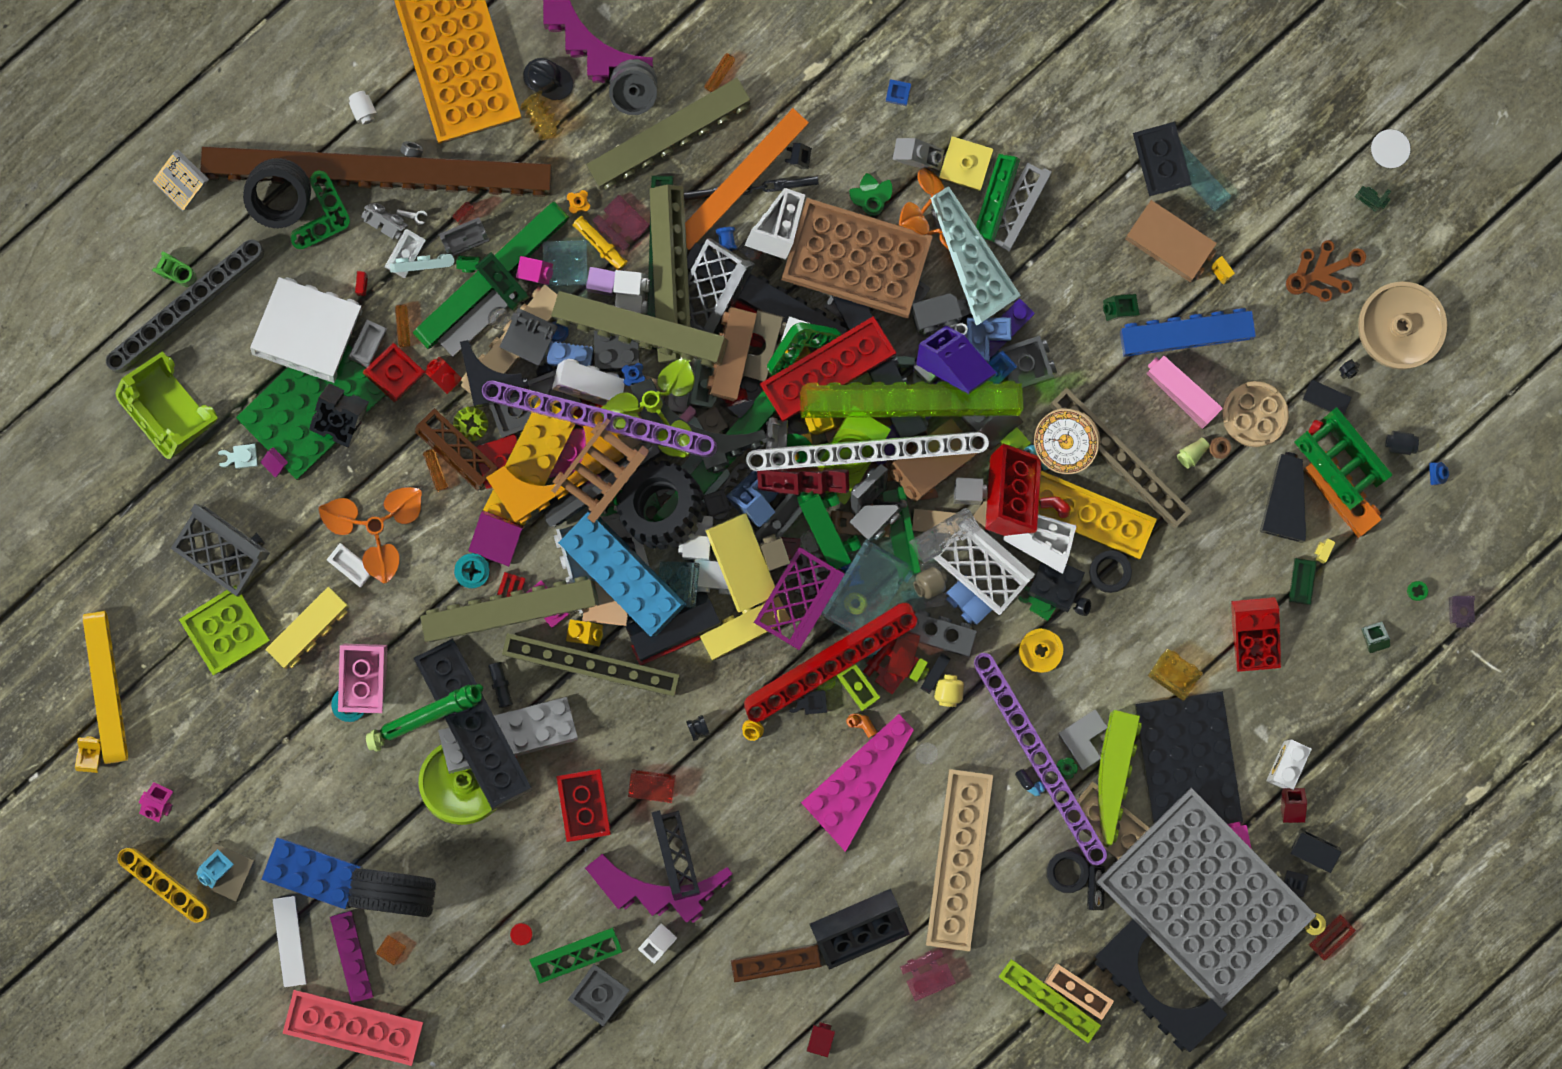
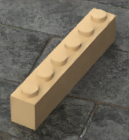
[461,285,557,395]

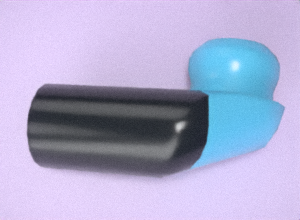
[1015,769,1045,796]

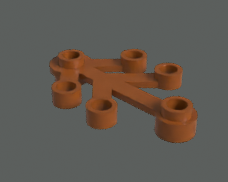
[1286,240,1366,303]

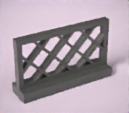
[688,238,755,335]
[171,504,270,597]

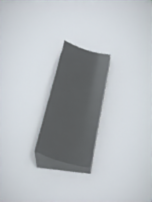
[543,441,664,528]

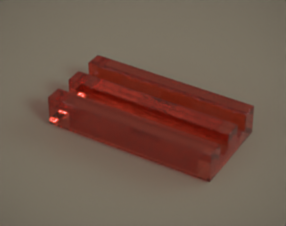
[1308,914,1356,961]

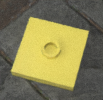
[939,136,993,191]

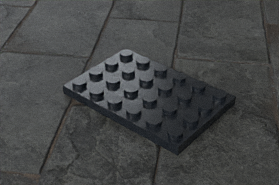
[1135,691,1243,825]

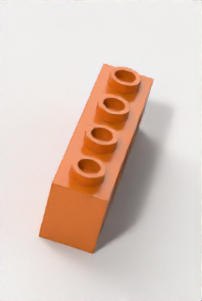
[1303,451,1382,538]

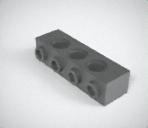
[885,603,977,657]

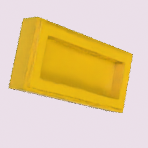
[1211,256,1235,285]

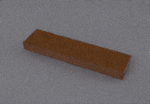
[731,945,822,983]

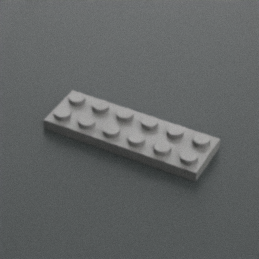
[438,697,578,774]

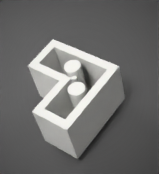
[613,270,650,314]
[678,516,713,561]

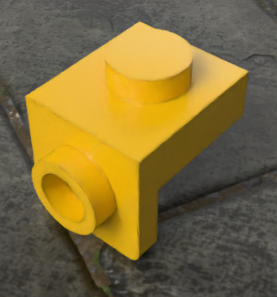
[566,619,603,647]
[75,736,102,773]

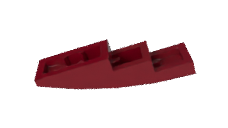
[757,467,850,495]

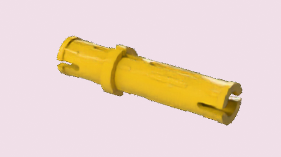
[572,216,628,270]

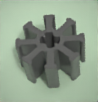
[786,552,829,596]

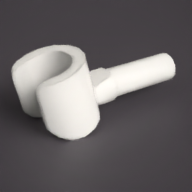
[397,209,427,225]

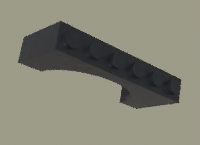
[1094,919,1227,1052]

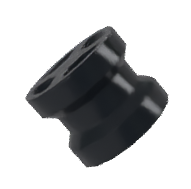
[686,715,710,741]

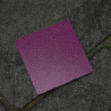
[468,510,523,567]

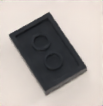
[1133,121,1192,196]

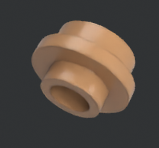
[1209,437,1231,459]

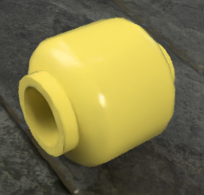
[934,674,964,707]

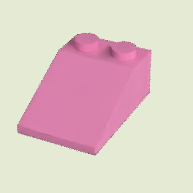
[338,643,387,713]

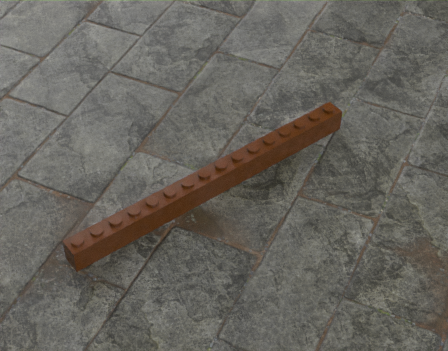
[200,147,552,197]

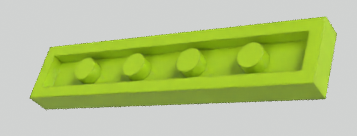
[998,959,1101,1043]

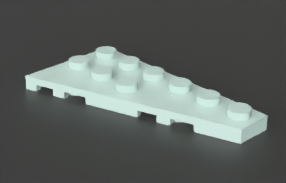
[930,186,1021,326]

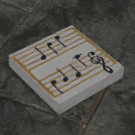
[152,150,209,211]

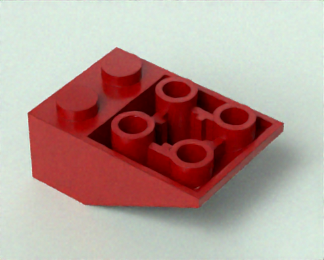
[1231,597,1281,672]

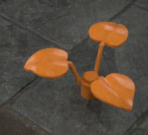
[899,168,949,250]
[319,487,422,584]

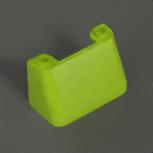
[115,351,218,459]

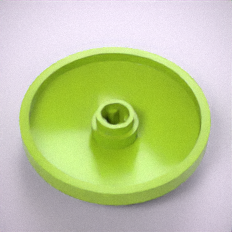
[418,744,497,825]

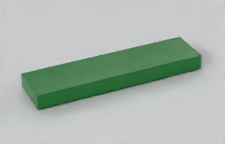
[976,154,1021,242]

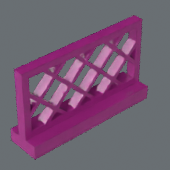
[753,547,845,650]

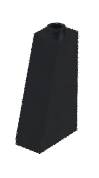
[1260,452,1306,543]

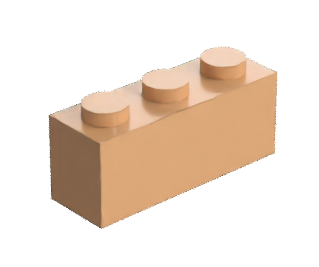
[1044,963,1114,1020]

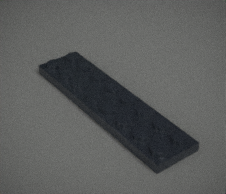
[414,638,532,810]

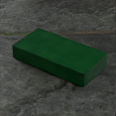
[1288,558,1317,605]

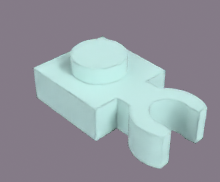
[218,444,258,469]

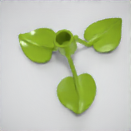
[601,359,695,458]

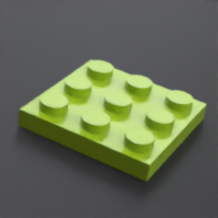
[179,585,270,676]

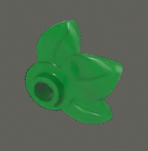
[849,173,893,216]

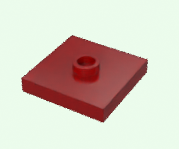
[363,343,425,403]
[476,434,517,490]

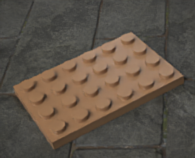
[782,198,933,318]

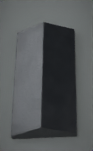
[625,592,721,661]

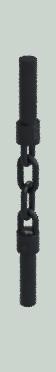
[684,176,819,201]

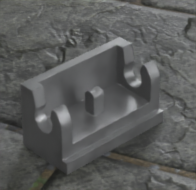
[439,217,489,256]

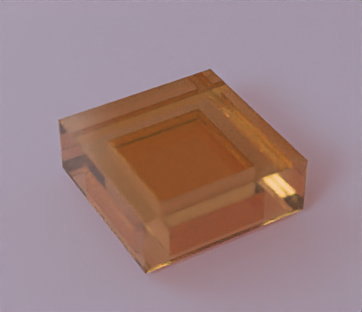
[375,935,406,966]

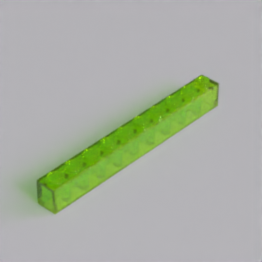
[800,381,1024,418]

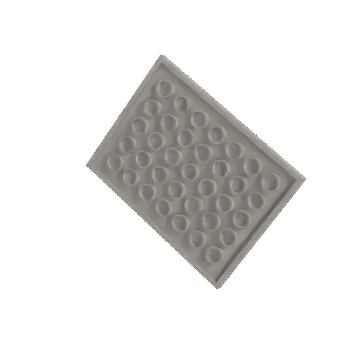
[1096,788,1317,1009]

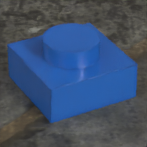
[885,79,911,106]

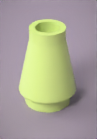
[1177,437,1210,469]

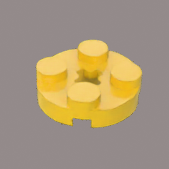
[1019,628,1064,673]

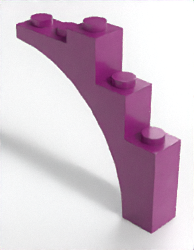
[543,0,653,83]
[585,854,733,923]

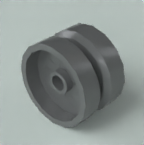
[609,60,658,115]

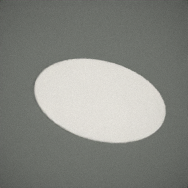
[1371,129,1410,168]

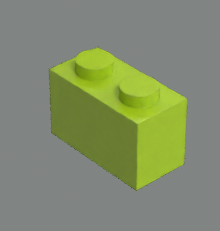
[836,664,880,711]

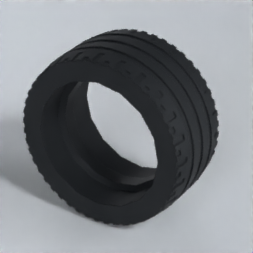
[243,158,311,229]

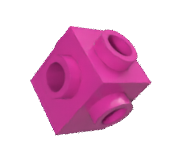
[139,782,173,823]

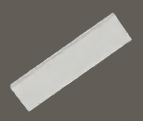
[273,896,307,987]

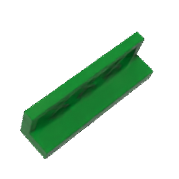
[882,486,921,578]
[529,927,623,984]

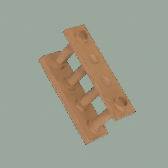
[551,418,650,523]

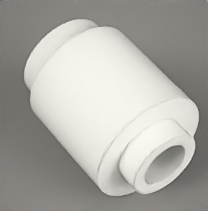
[349,91,377,125]

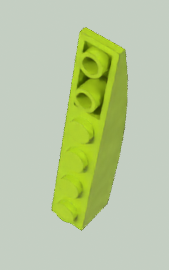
[1098,710,1141,847]

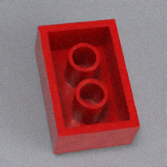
[556,769,612,842]

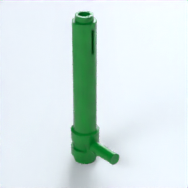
[380,684,483,740]

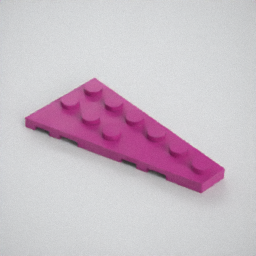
[801,714,914,852]

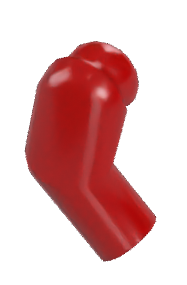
[1040,496,1071,518]

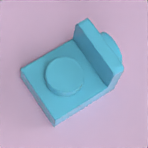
[196,849,234,888]

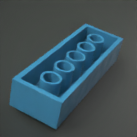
[558,511,687,637]

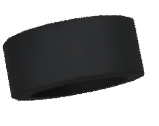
[1089,550,1132,593]
[1047,851,1089,893]

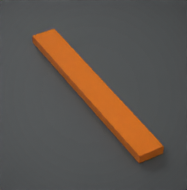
[685,108,809,251]

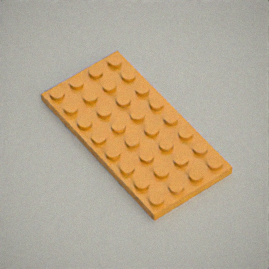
[394,0,522,144]

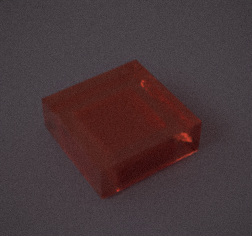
[452,201,475,225]

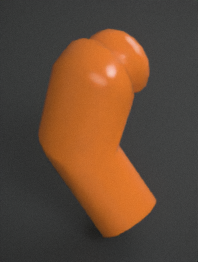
[846,713,878,738]

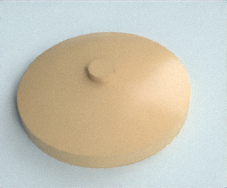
[1358,281,1447,370]

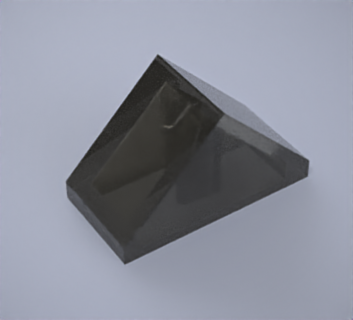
[737,237,783,279]

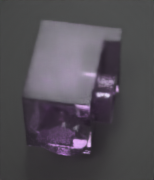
[1449,596,1475,628]

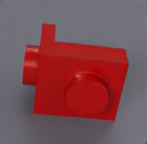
[425,357,462,394]

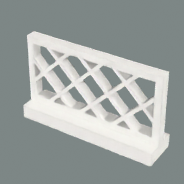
[933,517,1035,615]

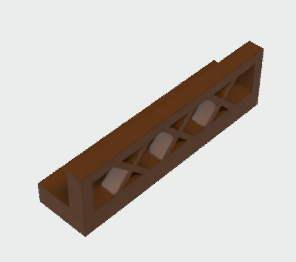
[415,408,498,491]

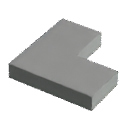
[1058,709,1108,770]

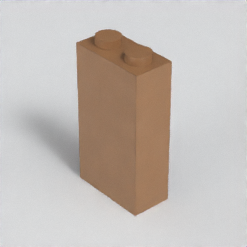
[1125,200,1217,282]
[888,418,978,503]

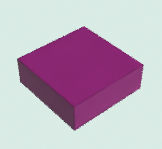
[260,447,288,478]

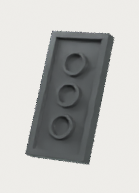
[490,370,583,438]

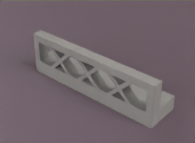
[988,163,1052,252]

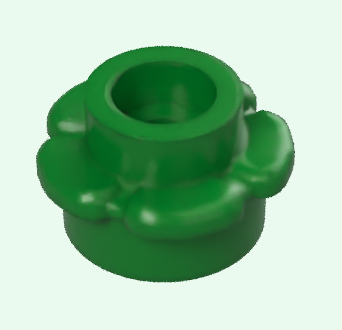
[1056,758,1078,780]

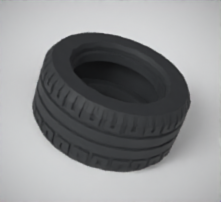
[348,868,436,918]

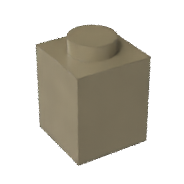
[759,534,790,571]

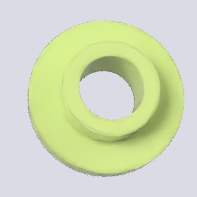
[366,729,384,752]

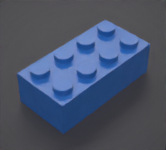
[261,838,363,909]

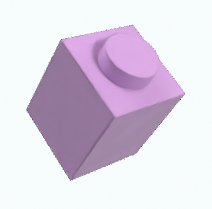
[586,267,615,296]

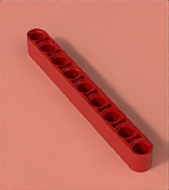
[744,603,917,722]

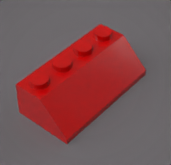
[985,443,1041,536]

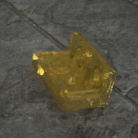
[1148,649,1203,701]

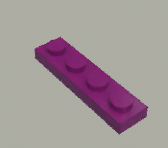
[330,911,374,1003]

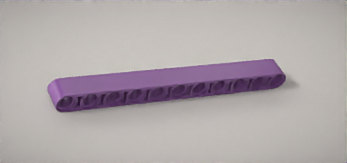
[482,381,717,457]
[974,653,1107,866]

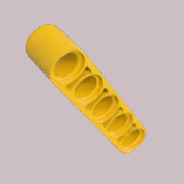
[117,848,210,923]

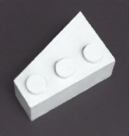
[744,188,805,259]
[1003,515,1076,574]

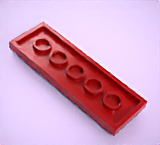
[760,316,896,422]

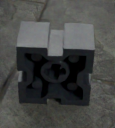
[309,383,369,448]

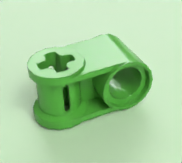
[152,251,197,287]

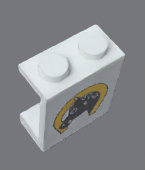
[1266,740,1311,790]

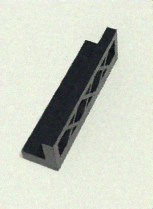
[651,810,700,901]

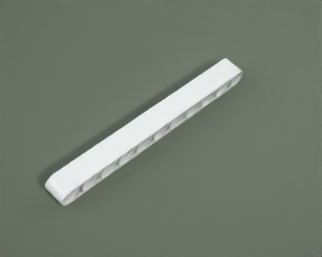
[746,432,989,471]

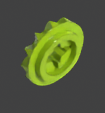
[453,406,488,442]

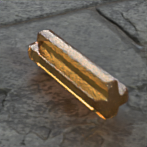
[704,53,735,93]
[395,304,411,348]
[423,449,448,492]

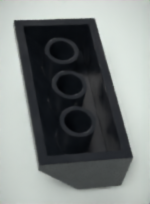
[809,888,910,970]

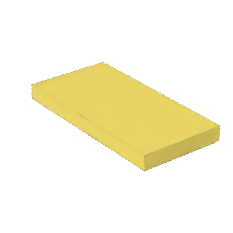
[705,513,778,612]

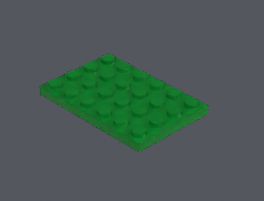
[236,344,386,481]

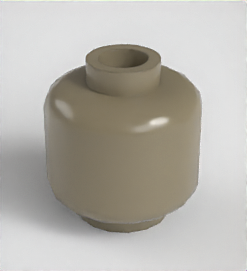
[913,567,948,599]

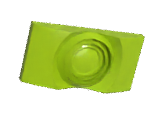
[816,407,891,505]

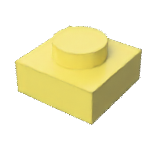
[1314,539,1335,564]

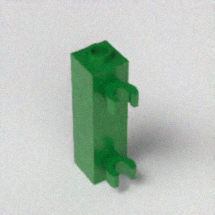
[797,491,861,569]

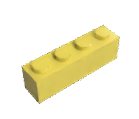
[265,587,349,669]
[700,596,791,661]

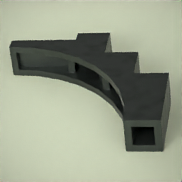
[630,378,768,474]

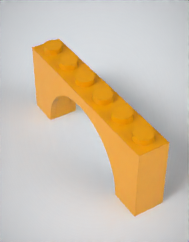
[486,406,625,523]

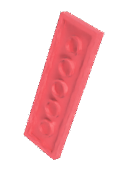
[282,990,424,1066]

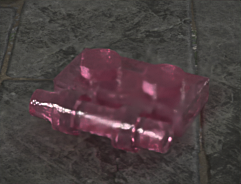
[593,195,650,251]
[900,949,956,1001]

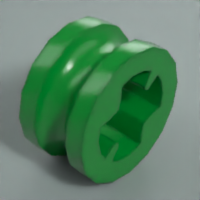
[1407,581,1428,601]

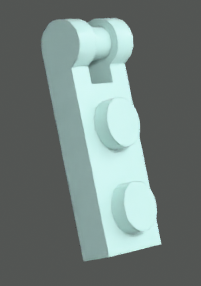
[390,254,454,272]

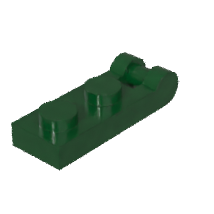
[475,252,530,312]

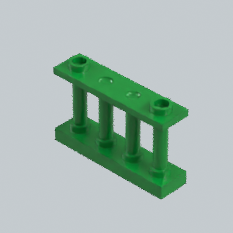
[1294,407,1392,510]

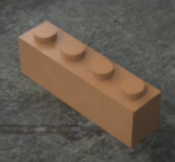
[706,307,757,401]

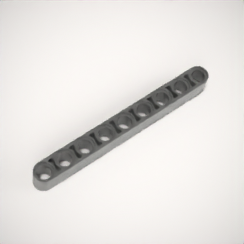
[106,239,264,373]

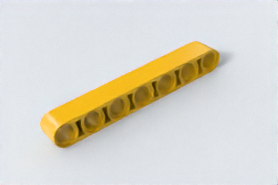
[83,611,128,764]

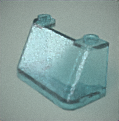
[821,539,914,641]

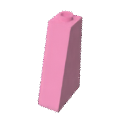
[1147,356,1223,429]

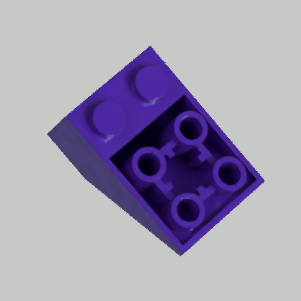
[917,325,996,394]

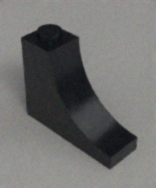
[460,340,530,408]

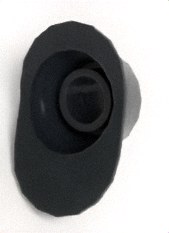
[523,58,573,101]

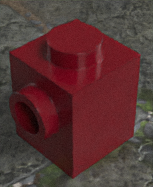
[1281,788,1307,823]
[806,1022,835,1057]

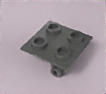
[499,308,558,366]

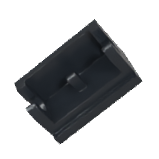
[1291,829,1342,873]

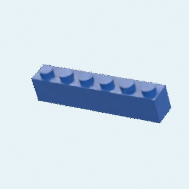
[1120,308,1256,357]

